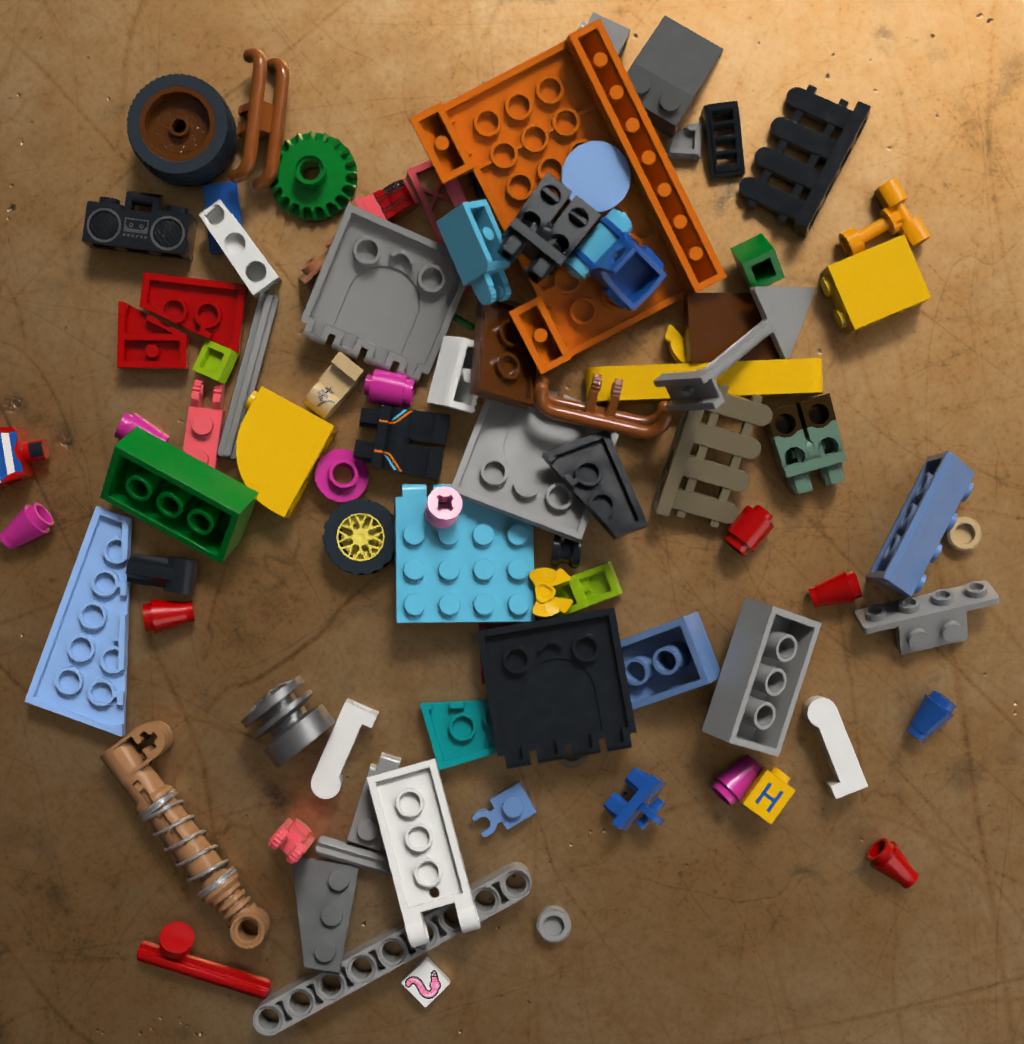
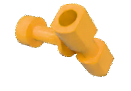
[838,177,930,257]

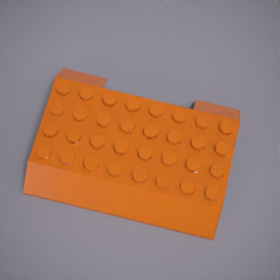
[409,18,727,375]

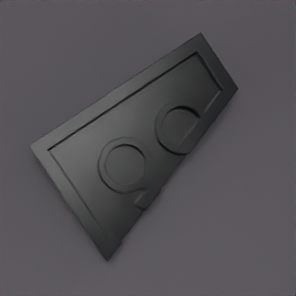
[541,431,648,540]

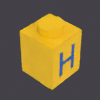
[740,765,796,824]

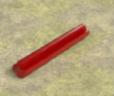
[136,941,271,1000]

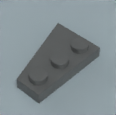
[292,857,360,975]

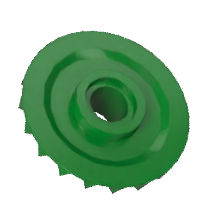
[270,131,358,221]

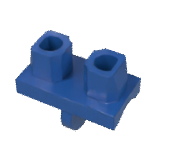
[603,767,665,831]

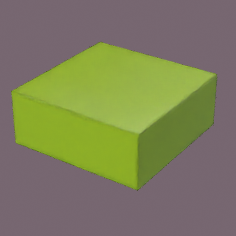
[192,339,239,385]

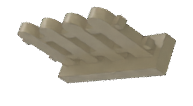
[652,383,773,528]

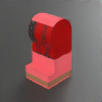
[348,179,419,223]

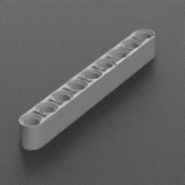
[252,862,532,1036]

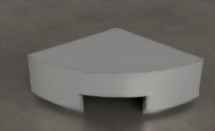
[666,123,702,160]

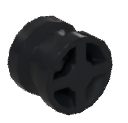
[551,534,582,569]

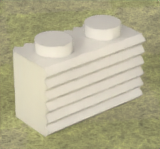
[427,336,479,413]

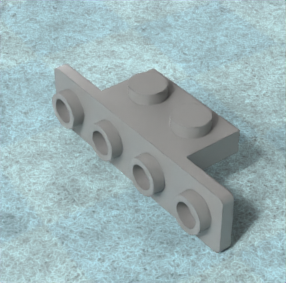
[854,581,999,655]

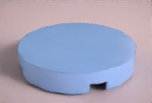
[561,141,631,213]

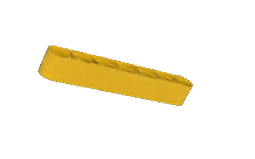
[585,358,823,405]

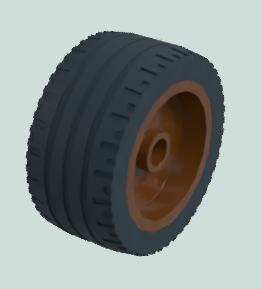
[127,74,237,187]

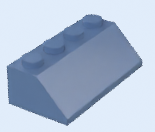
[867,451,975,597]

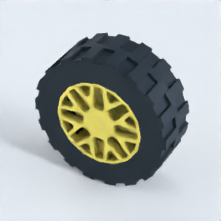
[322,499,394,575]

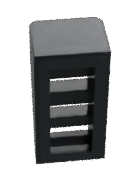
[701,101,745,179]

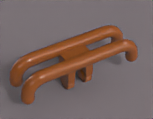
[229,48,289,191]
[533,373,672,439]

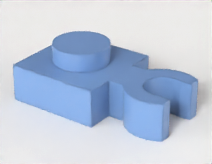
[472,781,537,837]

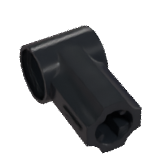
[126,553,200,595]

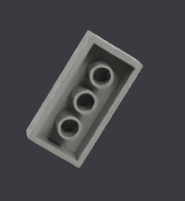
[701,598,822,757]

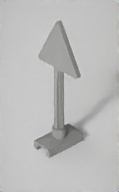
[653,286,815,411]

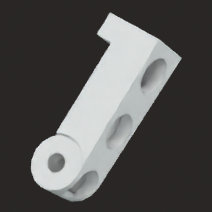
[199,199,281,298]
[802,695,868,799]
[311,698,379,799]

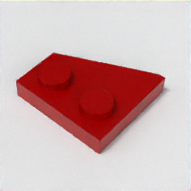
[117,301,189,370]

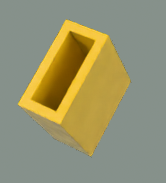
[820,234,932,335]

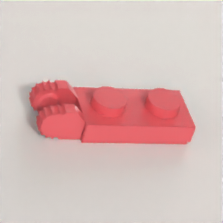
[183,380,226,470]
[268,817,315,865]

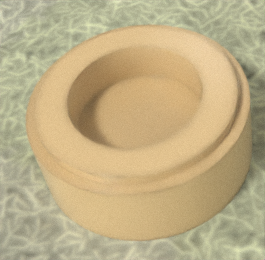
[944,516,982,551]

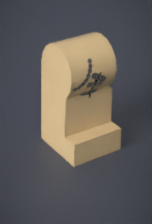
[303,351,367,420]

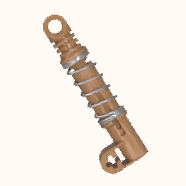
[100,720,271,949]

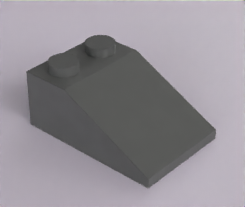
[627,15,723,138]

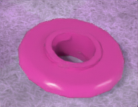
[315,449,369,502]

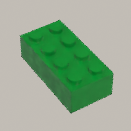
[100,426,259,564]

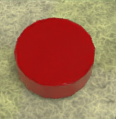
[159,922,195,959]

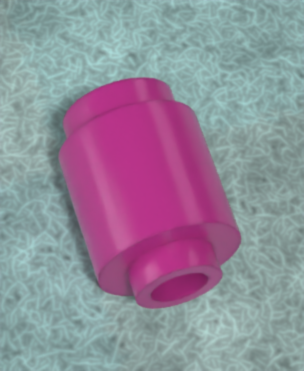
[363,369,416,408]

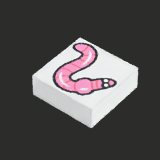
[401,955,451,1008]

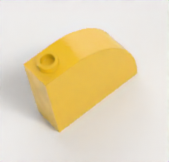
[236,386,338,518]

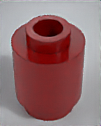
[723,504,774,557]

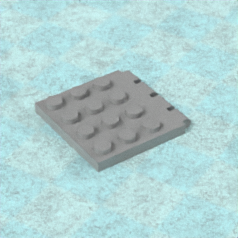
[300,203,466,384]
[451,389,619,543]

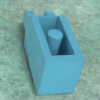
[436,199,511,305]

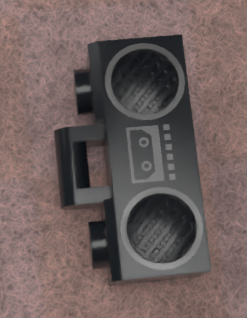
[82,191,198,261]

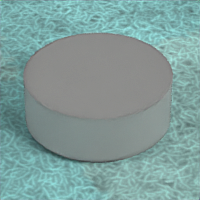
[536,905,571,943]

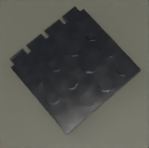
[477,608,637,769]

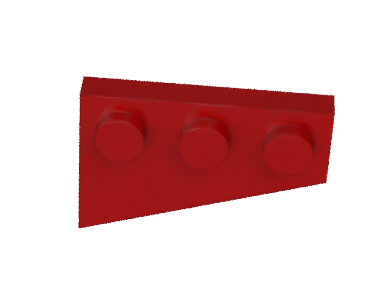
[139,272,248,354]

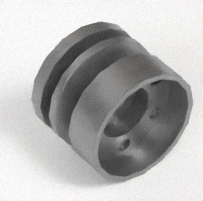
[241,675,336,769]

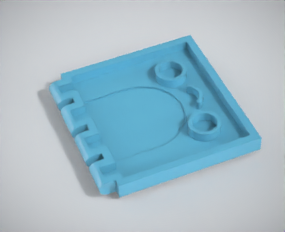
[394,484,535,624]

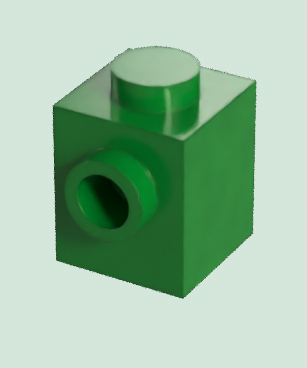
[730,233,785,288]

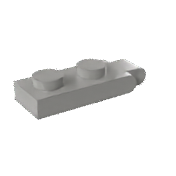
[347,752,402,851]

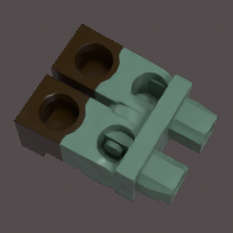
[763,393,847,495]

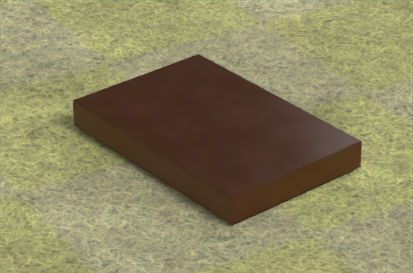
[683,293,780,363]
[470,297,537,410]

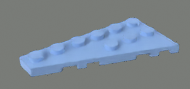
[24,506,132,737]

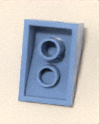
[620,611,721,710]

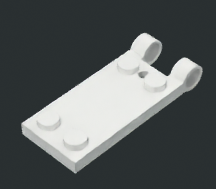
[367,758,481,948]

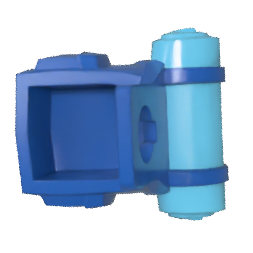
[564,208,667,311]

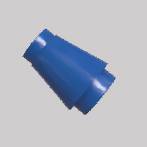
[907,689,957,742]

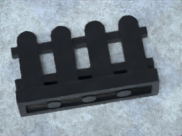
[739,85,871,238]

